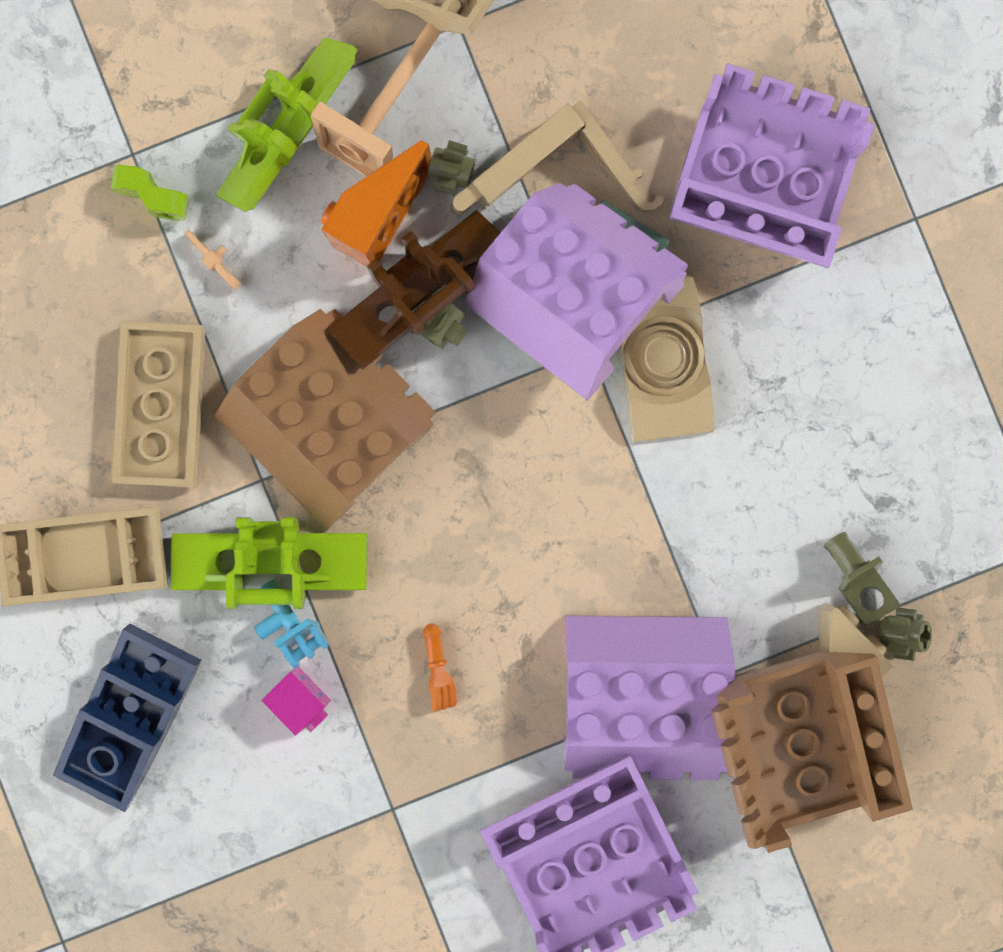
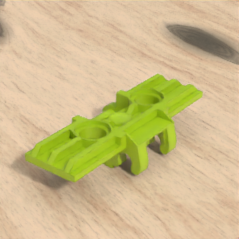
[215,37,358,213]
[171,517,367,609]

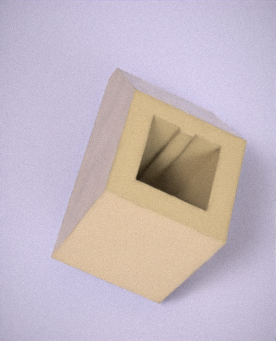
[818,603,894,677]

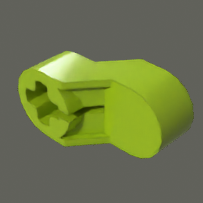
[111,165,189,221]

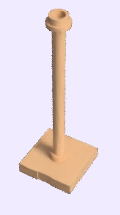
[311,23,442,177]

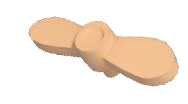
[185,230,242,289]

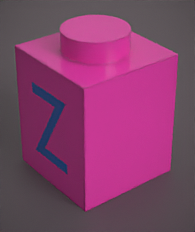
[261,667,331,736]

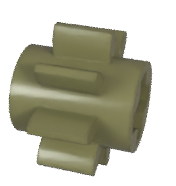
[428,140,476,195]
[420,303,468,350]
[879,607,932,661]

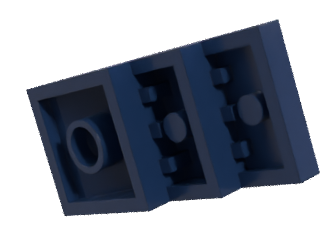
[53,624,202,812]

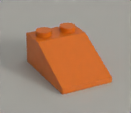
[321,140,432,267]

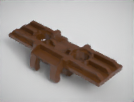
[327,210,501,370]

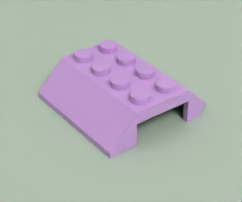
[669,63,875,268]
[465,183,688,401]
[564,615,735,780]
[480,754,699,952]

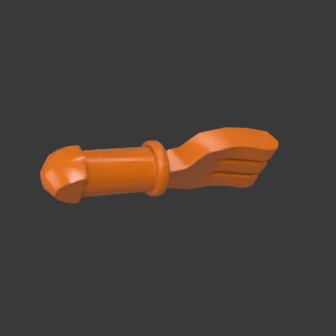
[422,623,457,712]

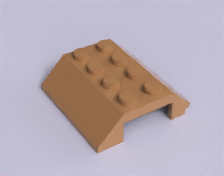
[214,309,436,531]
[711,652,913,853]

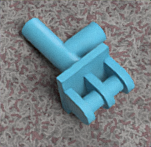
[254,580,330,669]

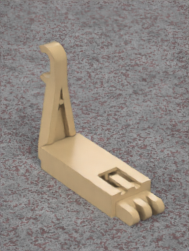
[450,100,665,216]

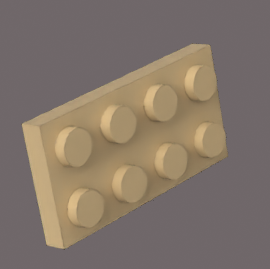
[111,321,206,488]

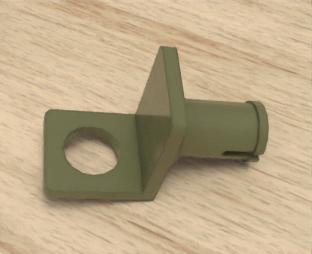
[824,532,900,626]

